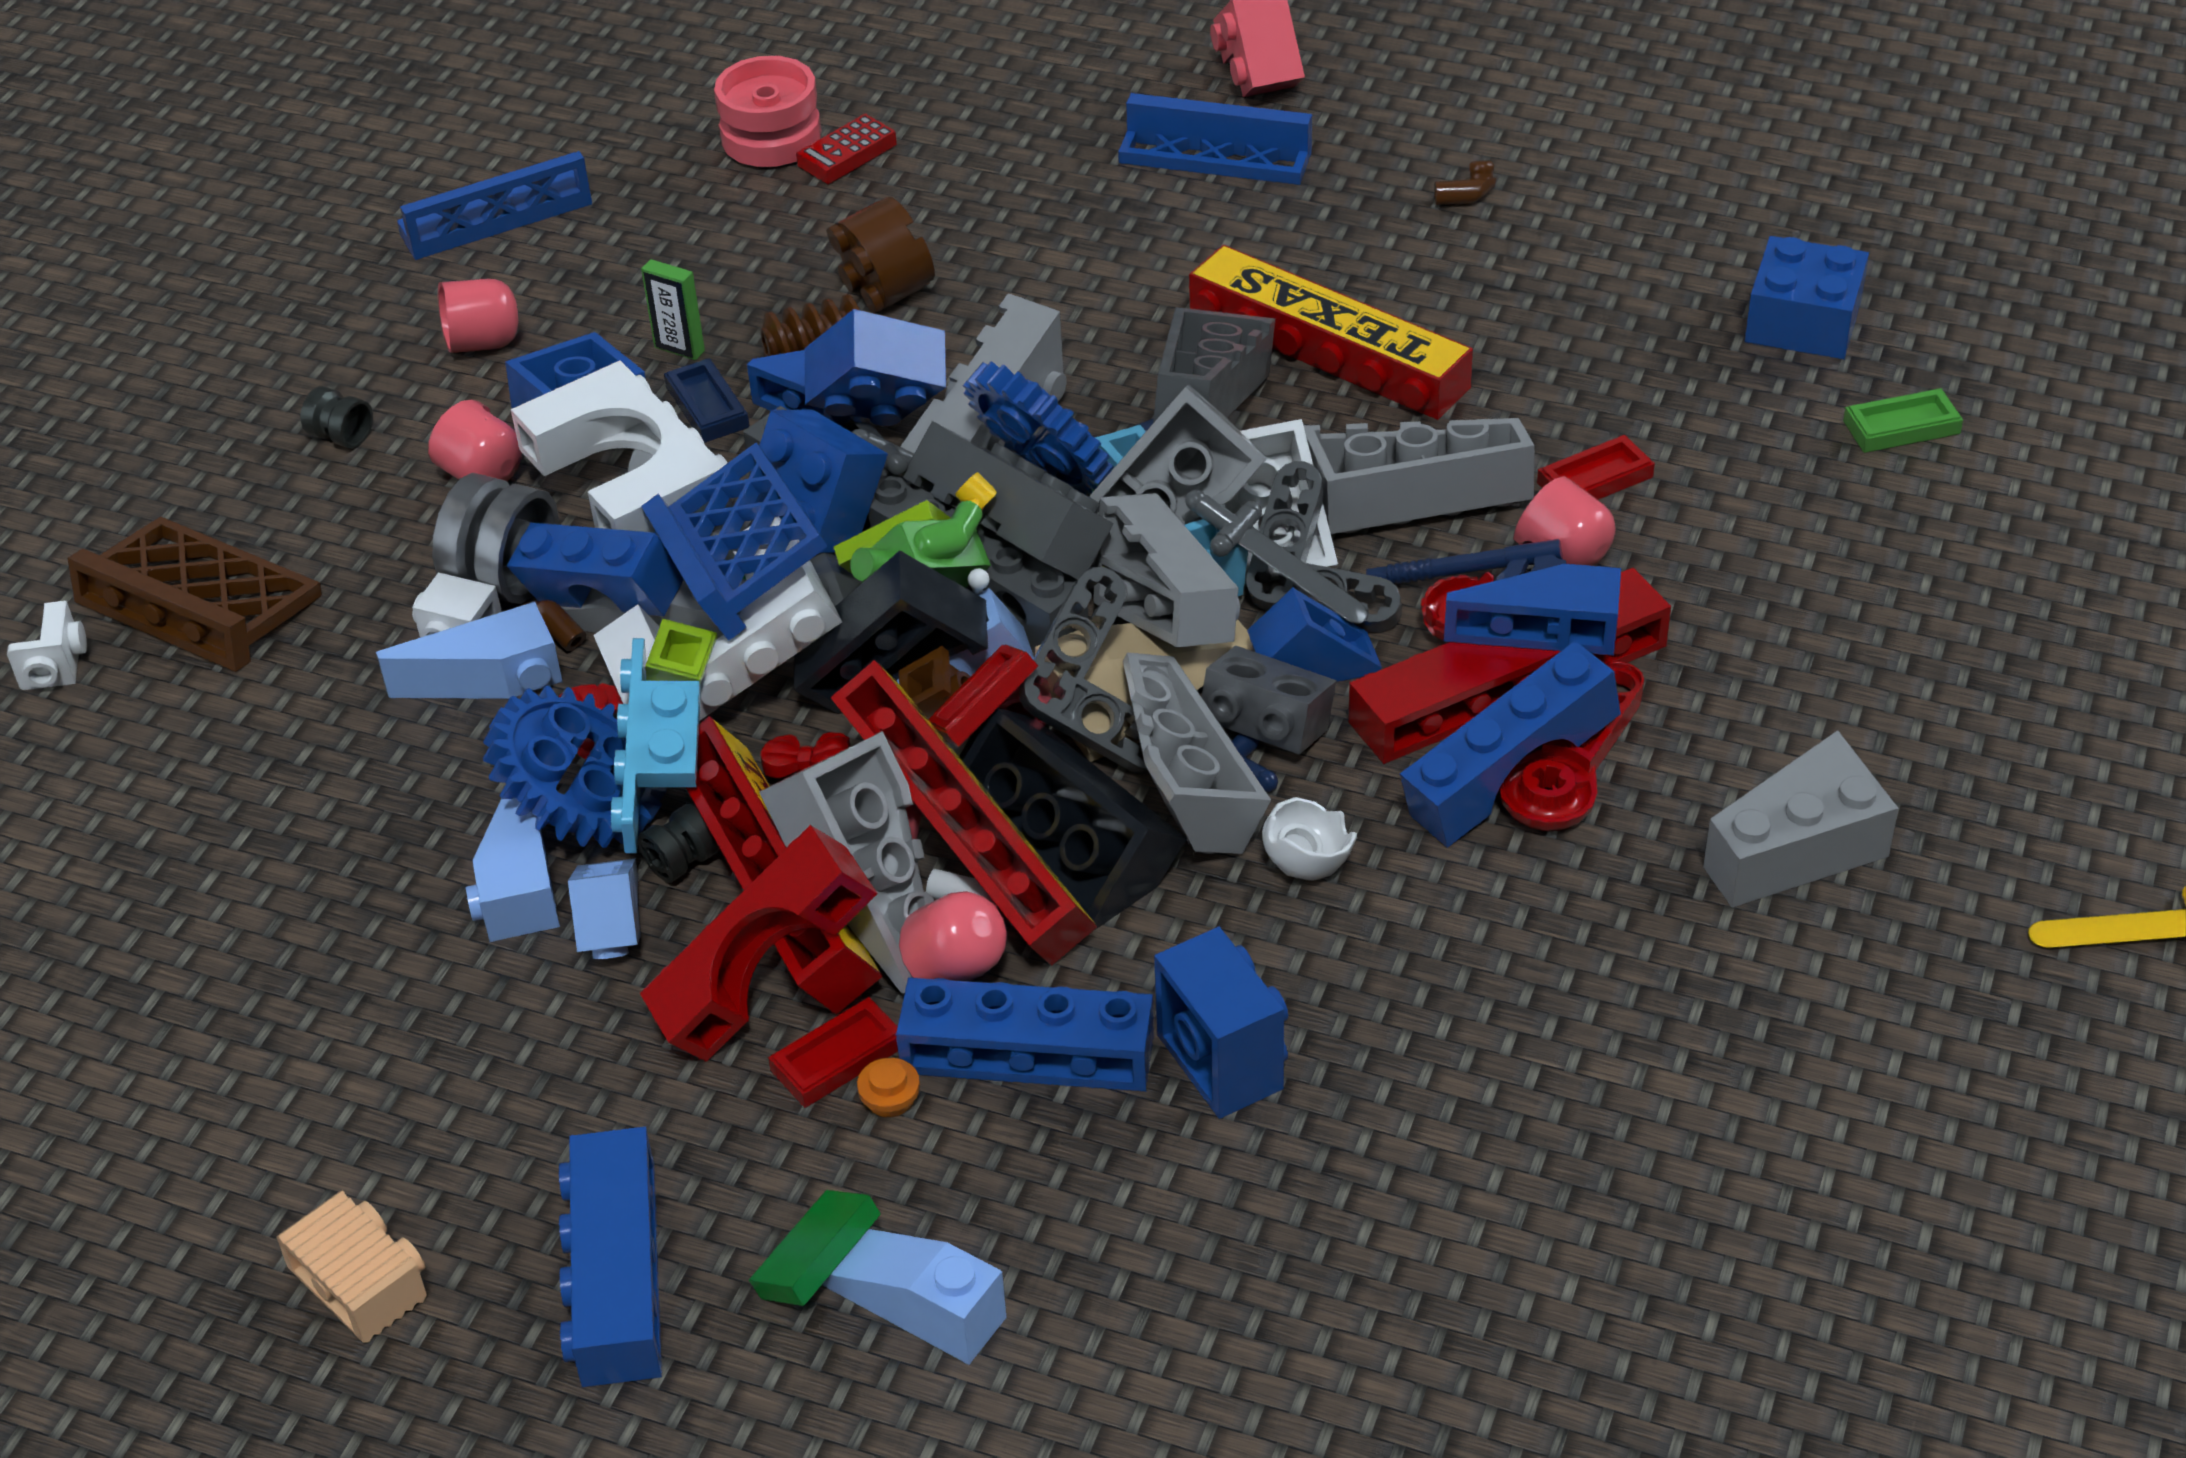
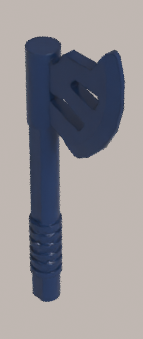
[1366,539,1567,585]

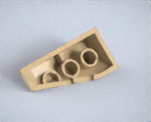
[1035,620,1255,762]

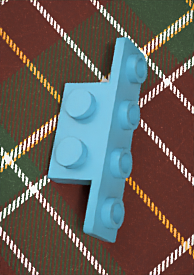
[611,638,701,853]

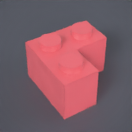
[1210,0,1305,97]

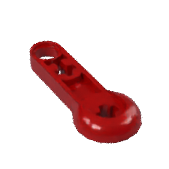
[1499,661,1644,831]

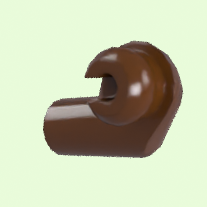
[1434,160,1497,205]
[521,600,587,652]

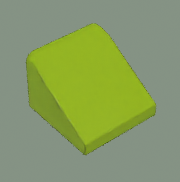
[645,619,717,684]

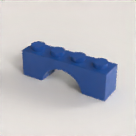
[1400,641,1621,848]

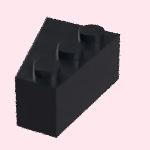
[794,550,988,714]

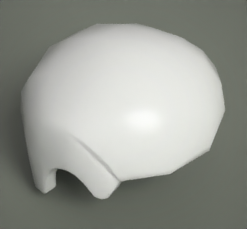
[1262,797,1357,881]

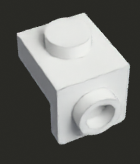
[7,600,87,690]

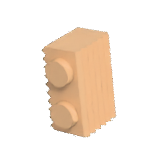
[276,1190,427,1343]

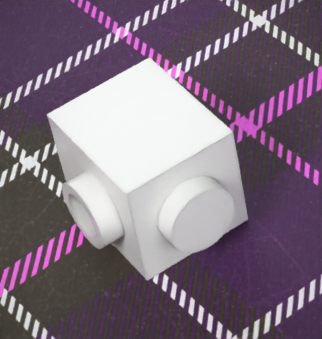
[412,572,502,638]

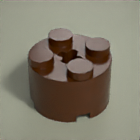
[826,197,935,314]

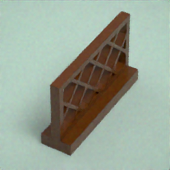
[67,516,322,672]

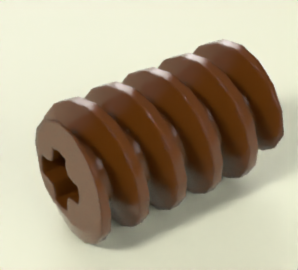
[761,294,861,357]

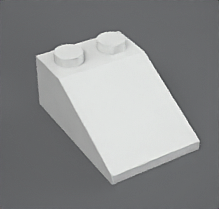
[1222,419,1338,587]

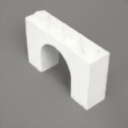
[511,360,733,537]
[593,516,842,721]

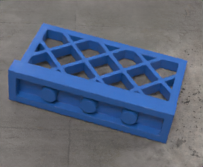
[641,442,828,641]

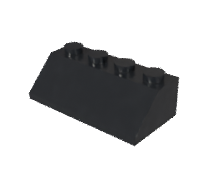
[963,708,1187,930]

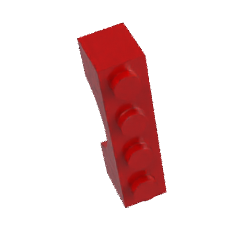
[639,825,878,1062]

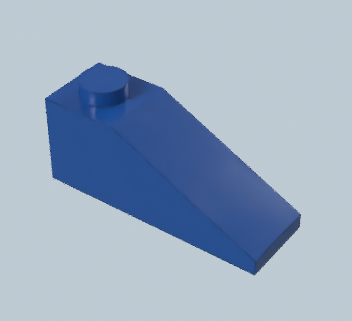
[1444,564,1621,655]

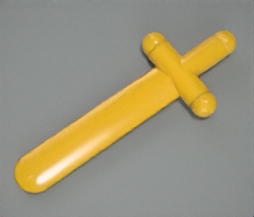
[2028,886,2186,948]

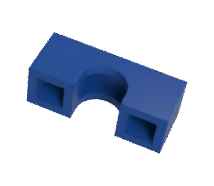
[507,522,684,616]

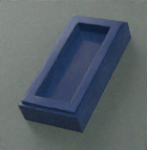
[664,358,750,443]

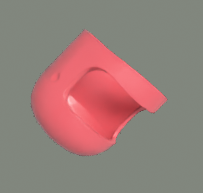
[438,279,518,353]
[428,400,522,482]
[1513,476,1616,566]
[899,891,1007,982]

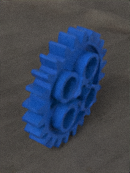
[963,361,1114,496]
[483,686,667,848]

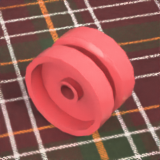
[714,56,821,167]

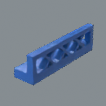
[1118,93,1312,185]
[397,151,592,260]

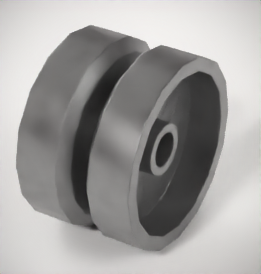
[432,473,559,604]

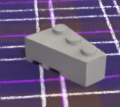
[1093,493,1240,647]
[1703,730,1899,908]

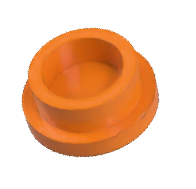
[857,1058,920,1117]

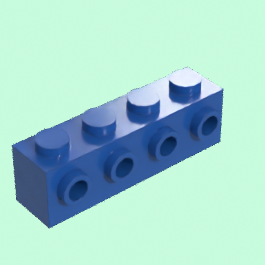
[896,977,1154,1092]

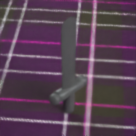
[849,415,914,475]
[1185,490,1368,623]

